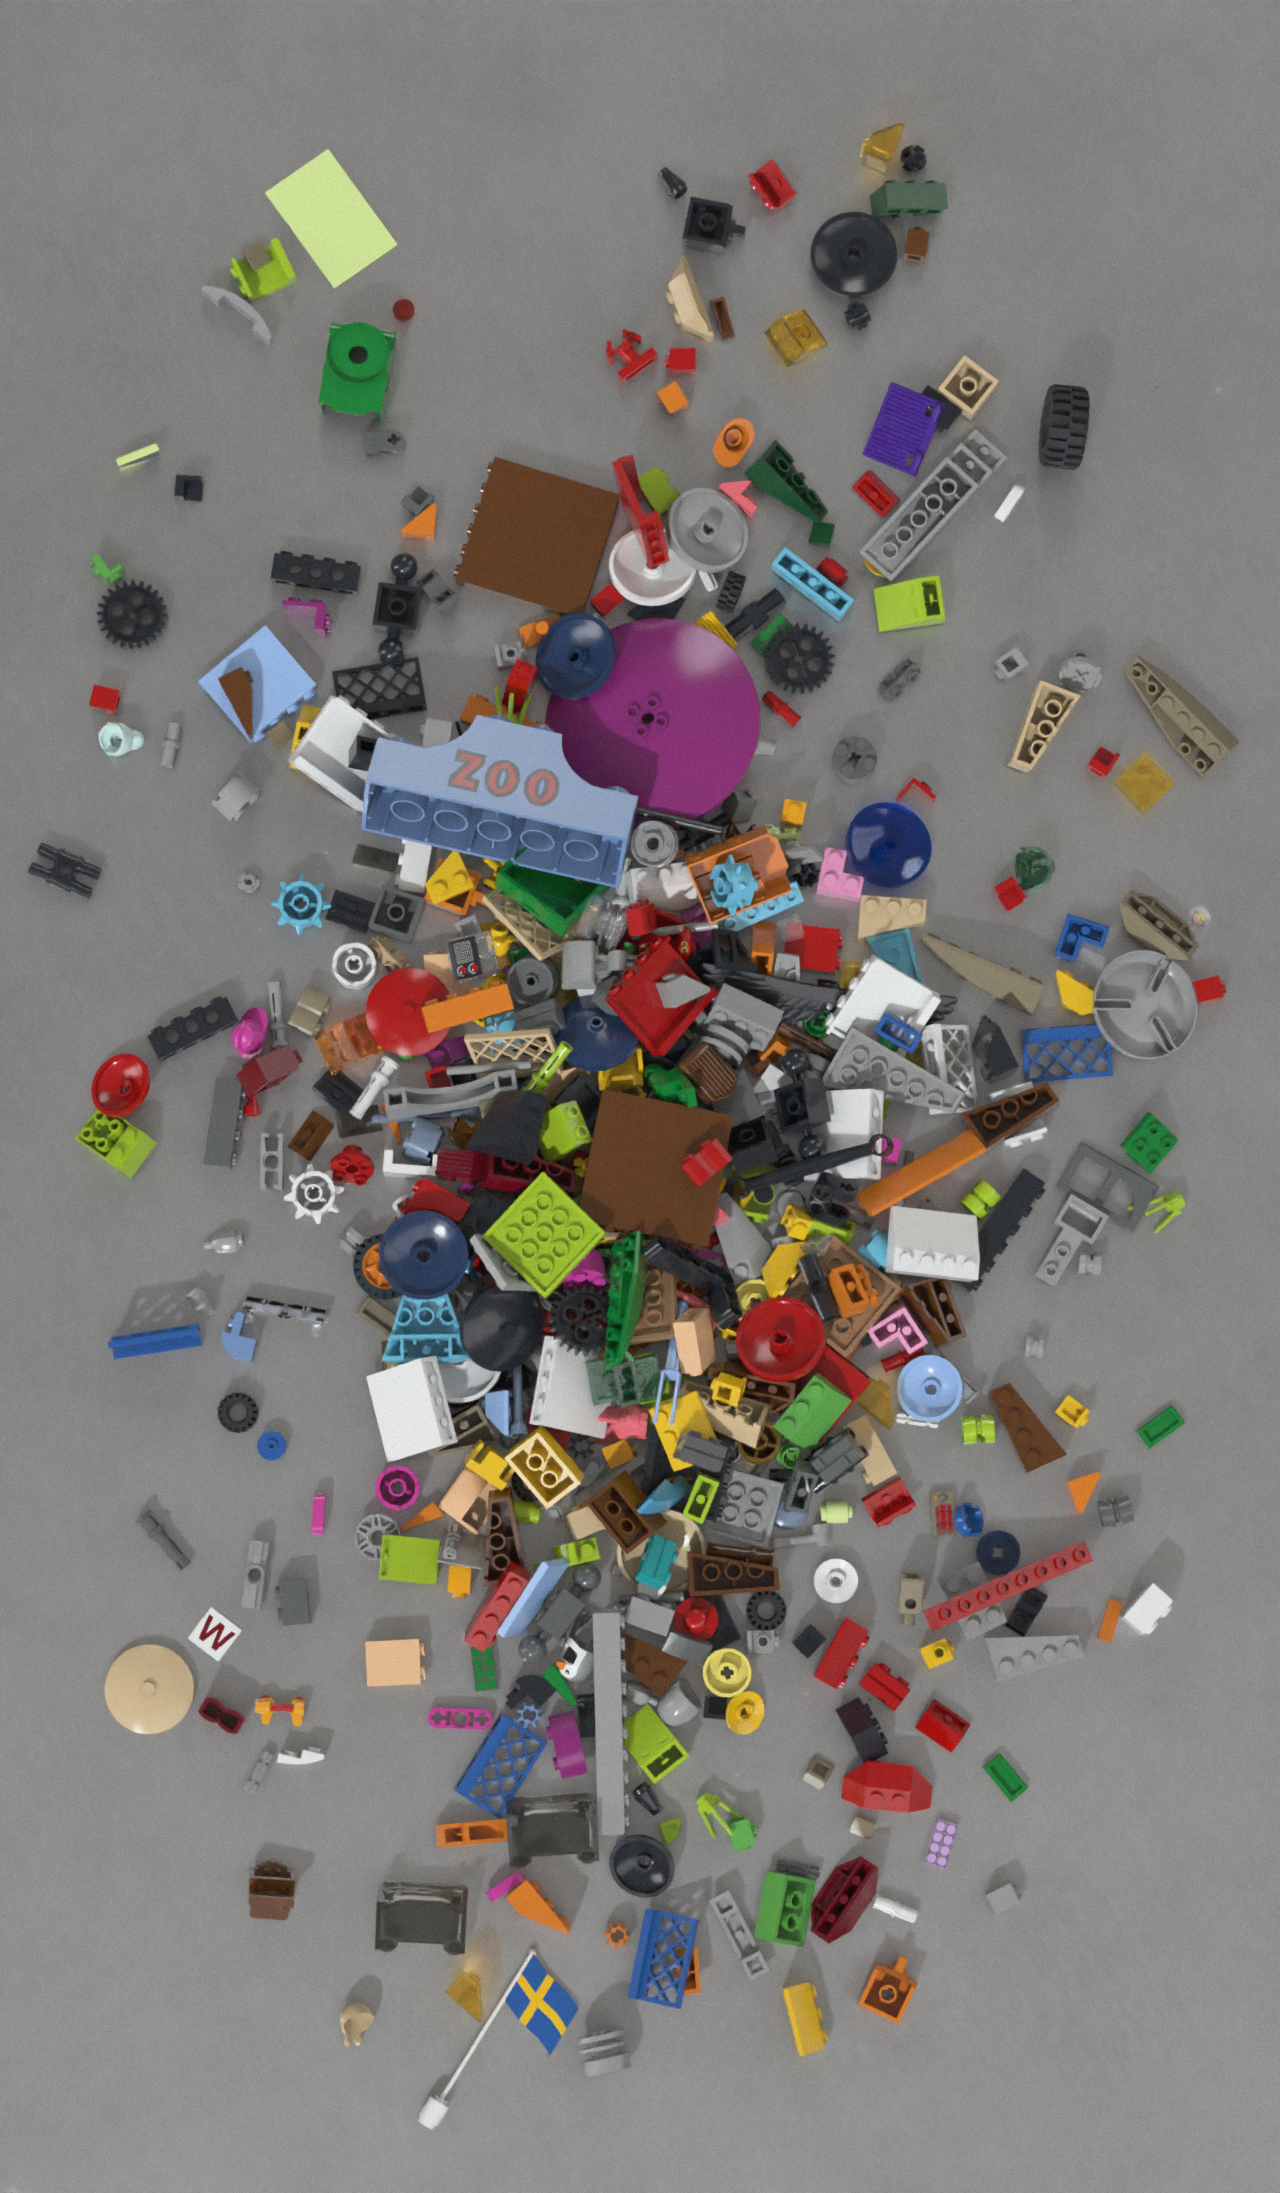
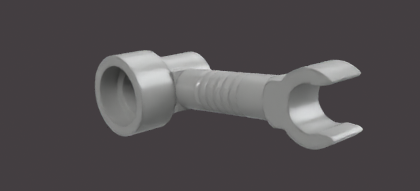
[772,1522,830,1548]

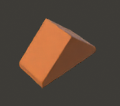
[400,503,437,541]
[1066,1472,1101,1514]
[675,1948,701,1995]

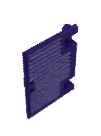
[862,382,945,477]

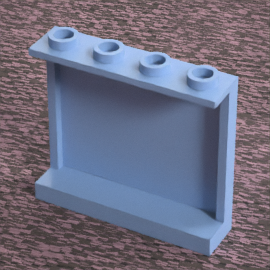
[198,625,317,744]

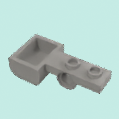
[562,941,638,989]
[1035,1194,1109,1287]

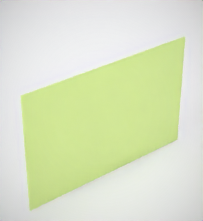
[265,149,398,289]

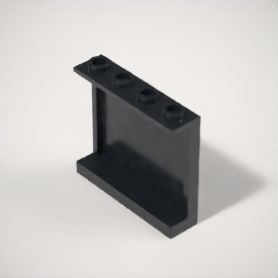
[641,1420,735,1523]

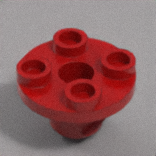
[330,1145,374,1186]
[674,1597,718,1640]

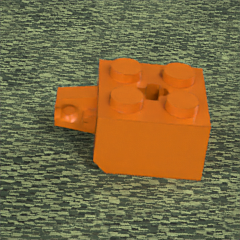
[424,858,488,918]
[857,1955,918,2024]

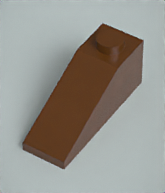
[218,667,254,740]

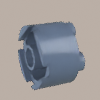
[401,1116,446,1166]

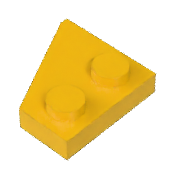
[425,851,474,906]

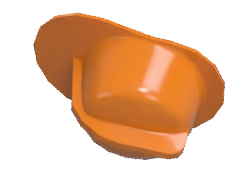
[713,418,755,467]

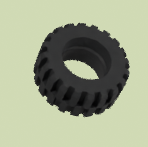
[1039,384,1090,470]

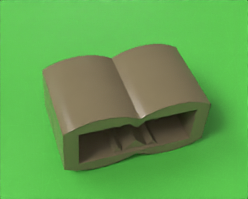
[288,985,332,1037]

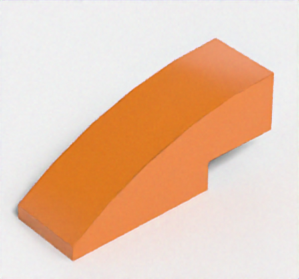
[435,1819,509,1847]

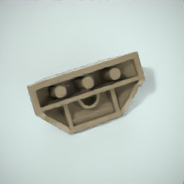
[1119,890,1199,960]

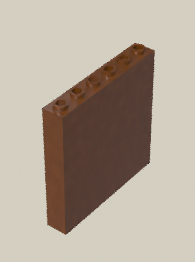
[453,457,620,616]
[579,1089,734,1251]

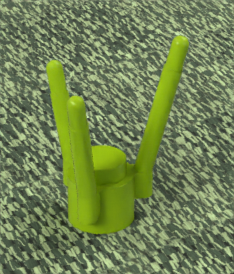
[494,685,532,725]
[1127,1191,1185,1233]
[695,1791,740,1838]

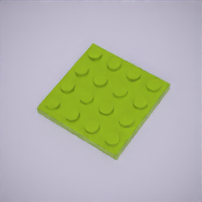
[482,1172,607,1299]

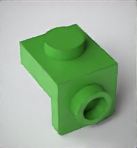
[91,553,125,584]

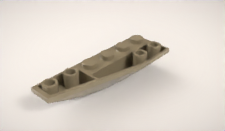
[1125,656,1240,778]
[921,933,1045,1016]

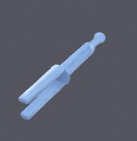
[653,1299,689,1425]

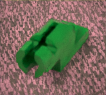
[643,1063,698,1109]

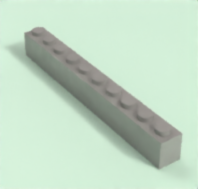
[593,1609,629,1835]

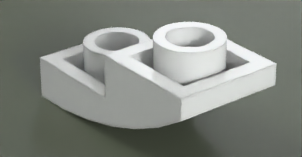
[277,1746,326,1764]

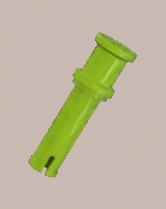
[521,1041,573,1094]

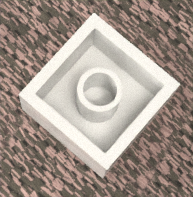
[1120,1583,1173,1635]

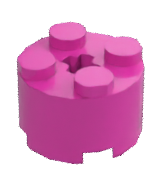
[562,1249,606,1293]
[375,1465,421,1511]

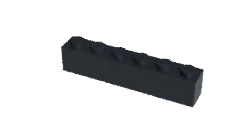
[950,1168,1046,1293]

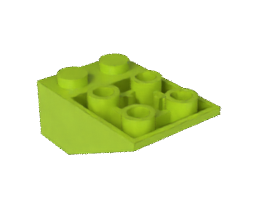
[873,575,945,632]
[75,1109,157,1179]
[623,1704,689,1784]

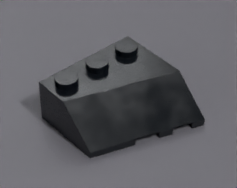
[971,1015,1019,1085]
[465,1090,548,1165]

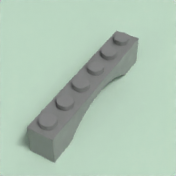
[383,1069,519,1121]

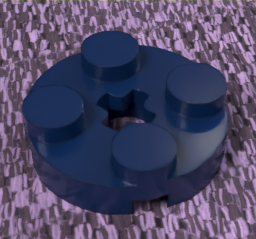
[976,1530,1020,1575]

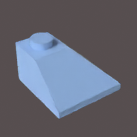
[482,1390,515,1440]

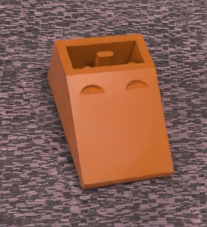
[506,1879,571,1934]

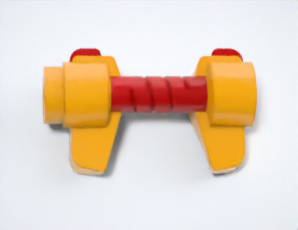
[255,1695,305,1726]

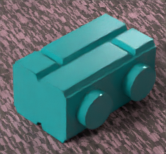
[635,1534,678,1589]

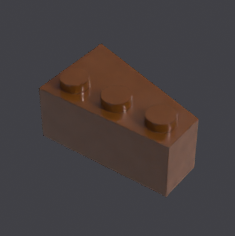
[899,1278,967,1347]

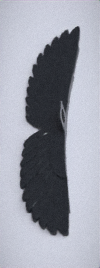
[702,962,958,1026]

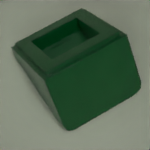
[808,522,835,548]

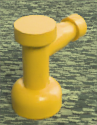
[481,857,506,891]

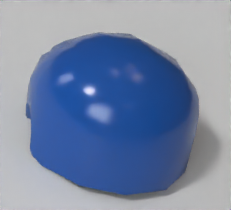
[953,1503,984,1537]

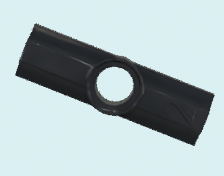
[724,588,787,641]
[797,1253,840,1322]

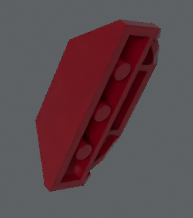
[811,1856,879,1943]

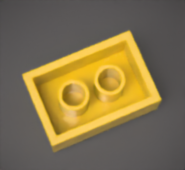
[504,1426,584,1509]

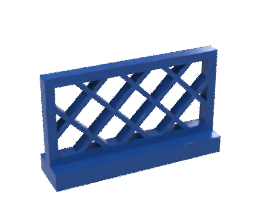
[1020,1024,1113,1083]
[108,1324,202,1360]
[453,1714,547,1819]
[628,1908,699,2009]

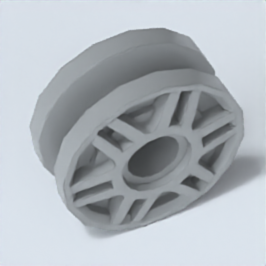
[630,821,679,867]
[699,1024,749,1066]
[354,1514,402,1561]

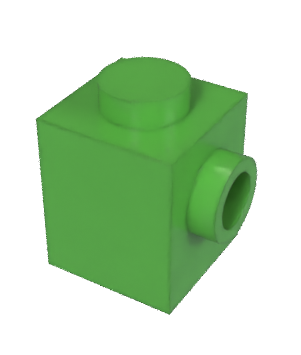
[725,1814,758,1851]

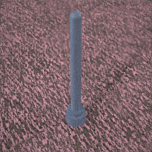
[372,1107,478,1123]
[510,1364,528,1439]

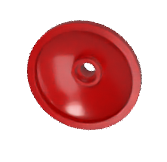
[91,1053,150,1117]

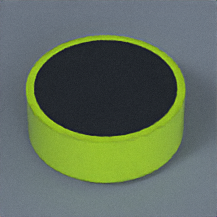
[753,1186,775,1205]

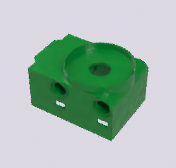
[318,322,396,423]

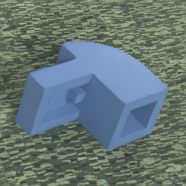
[221,1312,258,1363]

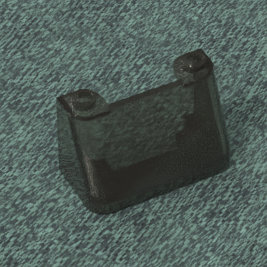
[506,1793,599,1868]
[375,1881,468,1955]

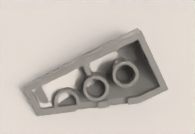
[715,1192,773,1285]

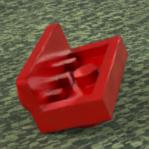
[748,159,798,210]
[861,1477,916,1527]

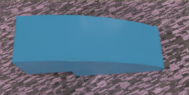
[637,1475,693,1514]

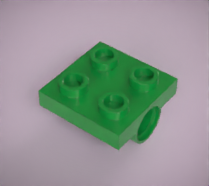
[1120,1112,1179,1174]

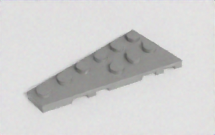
[822,1028,966,1113]

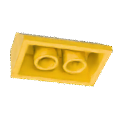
[649,1390,717,1471]
[782,1981,828,2056]

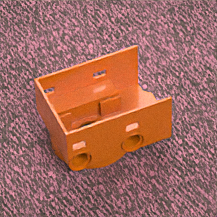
[685,825,792,925]

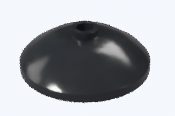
[609,1834,675,1898]

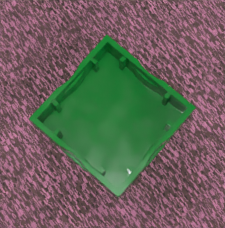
[494,847,611,938]

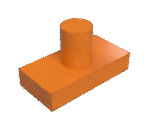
[518,614,561,649]

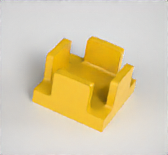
[597,1045,644,1091]
[464,1439,514,1491]

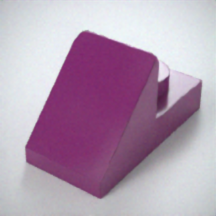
[426,1035,471,1069]

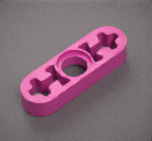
[428,1708,493,1730]

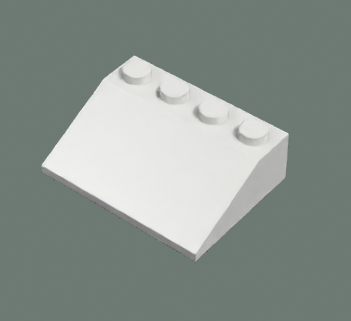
[885,1206,980,1282]

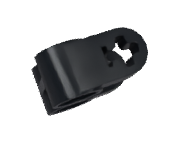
[806,1172,858,1227]

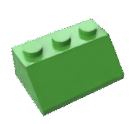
[773,1372,852,1452]
[754,1871,816,1947]

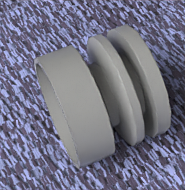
[577,2028,631,2077]

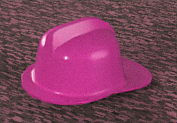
[231,1007,268,1060]

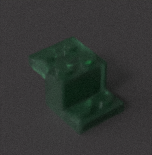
[585,1352,664,1408]

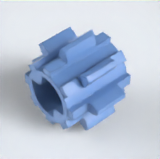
[516,1702,543,1728]

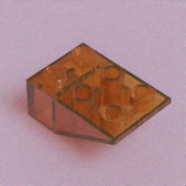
[314,1012,388,1076]

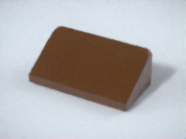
[288,1110,334,1161]

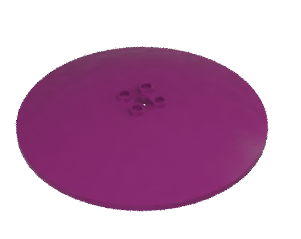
[545,618,761,830]

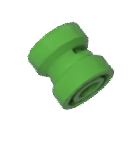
[775,1442,803,1469]

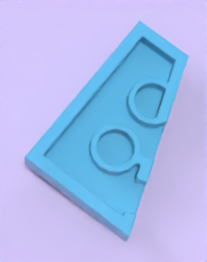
[866,928,923,984]

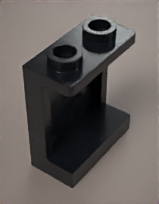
[549,1072,601,1137]

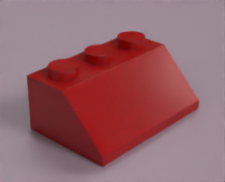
[813,1617,870,1690]

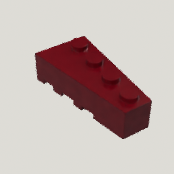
[481,1153,576,1197]

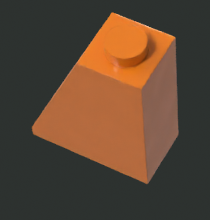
[750,922,775,975]

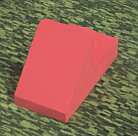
[718,480,758,519]

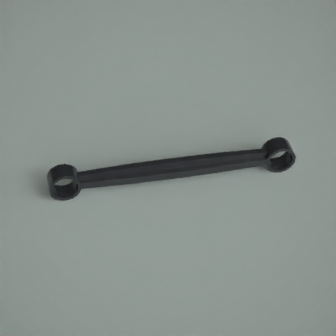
[726,1134,894,1200]

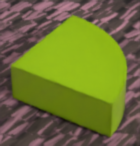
[659,1817,681,1845]

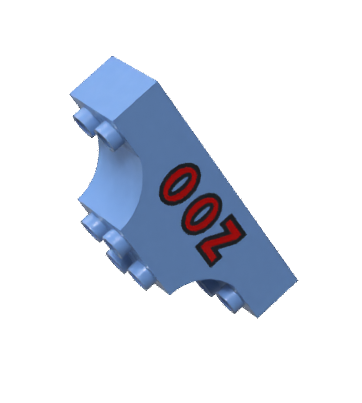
[361,715,638,888]

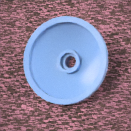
[896,1355,963,1422]

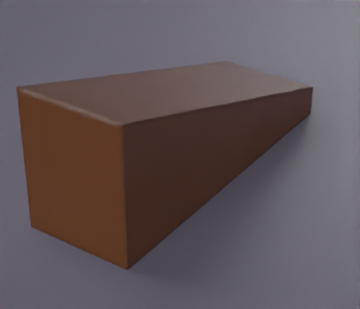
[709,297,735,340]

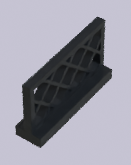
[332,657,427,720]

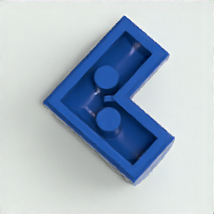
[1054,914,1110,963]

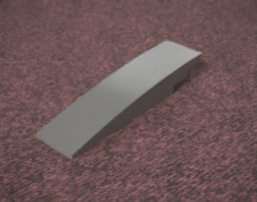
[859,429,1008,581]

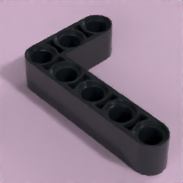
[641,1235,742,1330]

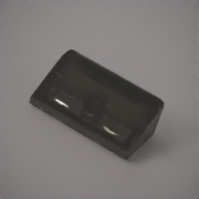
[352,844,400,875]
[335,1104,383,1138]

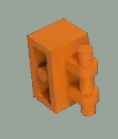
[826,1263,880,1319]

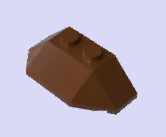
[707,1360,796,1415]

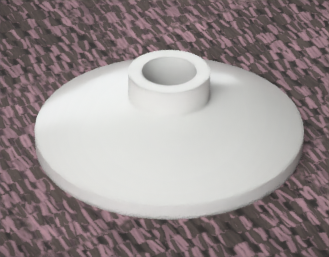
[814,1559,858,1603]

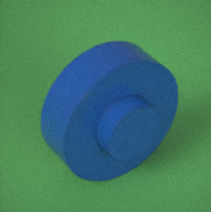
[257,1431,287,1461]

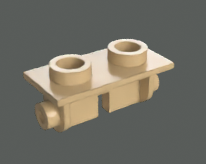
[367,934,410,973]

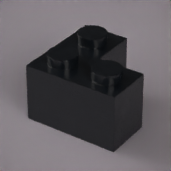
[835,1697,889,1763]

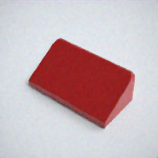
[852,470,901,518]

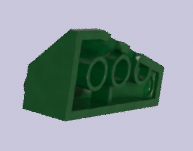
[744,439,828,523]

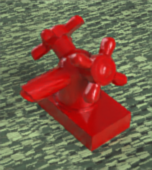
[606,329,658,384]

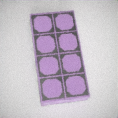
[924,1819,958,1869]

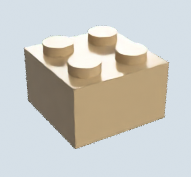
[937,355,999,421]

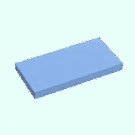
[497,1558,569,1637]

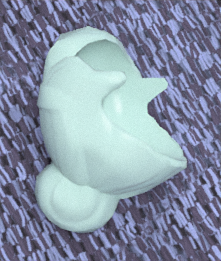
[98,722,144,756]

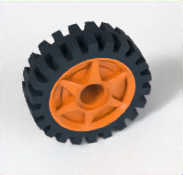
[353,1233,402,1299]

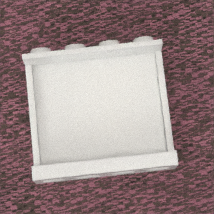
[288,695,398,812]
[824,954,941,1057]
[804,1089,884,1182]
[529,1336,616,1439]
[366,1356,458,1463]

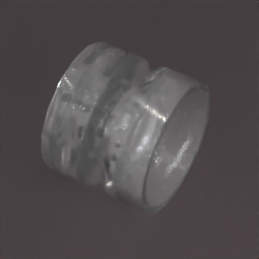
[576,894,628,951]

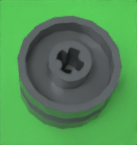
[506,954,561,1006]

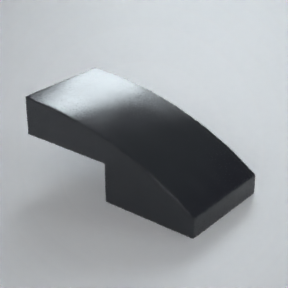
[1005,1587,1048,1637]

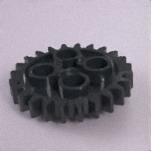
[96,579,168,651]
[764,623,835,695]
[548,1285,609,1357]

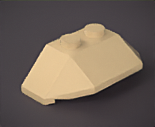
[665,256,714,342]

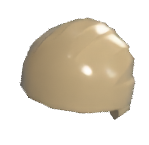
[339,2003,374,2047]

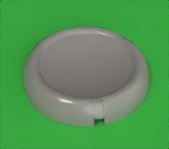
[1092,950,1198,1060]

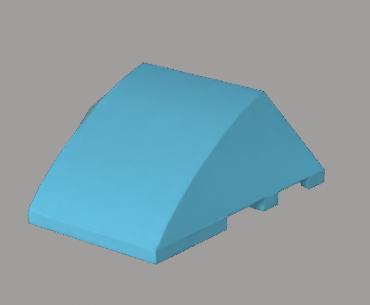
[381,1293,470,1365]

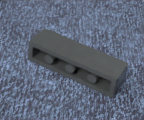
[203,1077,246,1170]

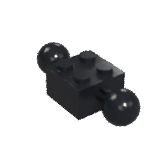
[372,553,423,666]
[774,1049,831,1160]

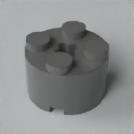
[832,736,877,784]

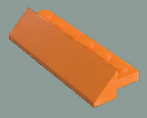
[857,1129,987,1217]

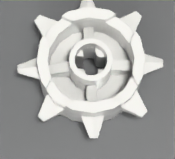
[284,1164,344,1224]

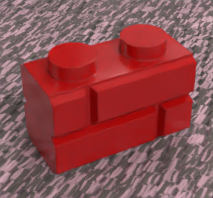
[859,1662,910,1711]

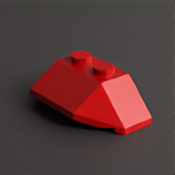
[841,1760,933,1813]

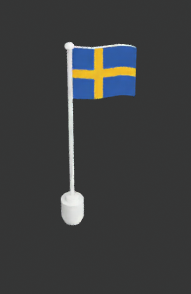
[417,1949,578,2130]

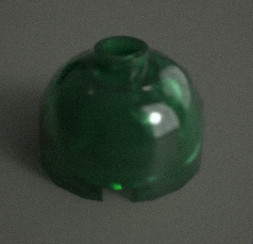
[1015,846,1055,890]

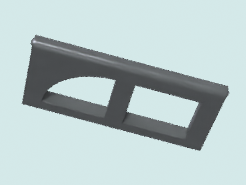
[1056,1142,1159,1232]

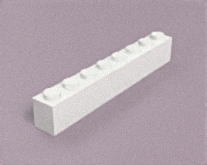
[395,718,453,897]

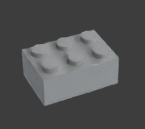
[703,983,784,1051]
[937,1561,1008,1641]

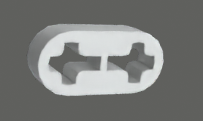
[994,483,1026,523]

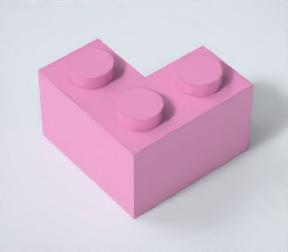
[816,847,864,902]
[868,1300,928,1354]

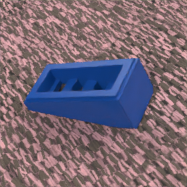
[874,1011,923,1054]

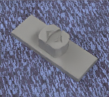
[781,841,825,864]

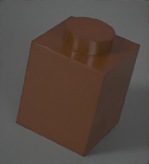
[903,227,930,263]

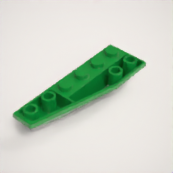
[604,1231,648,1370]

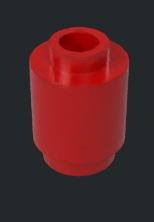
[816,556,849,587]

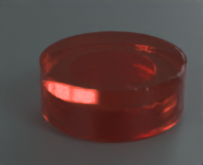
[393,299,415,322]

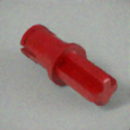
[762,690,802,727]
[880,1347,925,1373]

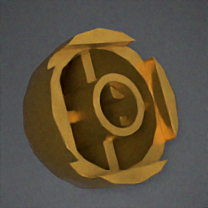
[737,1421,781,1465]

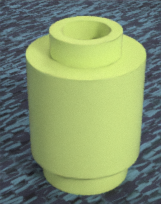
[820,1500,852,1523]

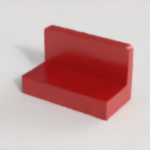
[915,1699,971,1752]

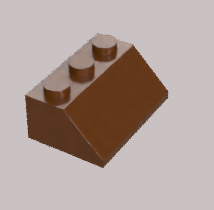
[585,1470,667,1554]

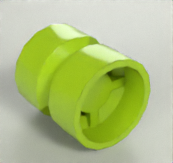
[960,1179,1001,1221]
[961,1414,995,1444]

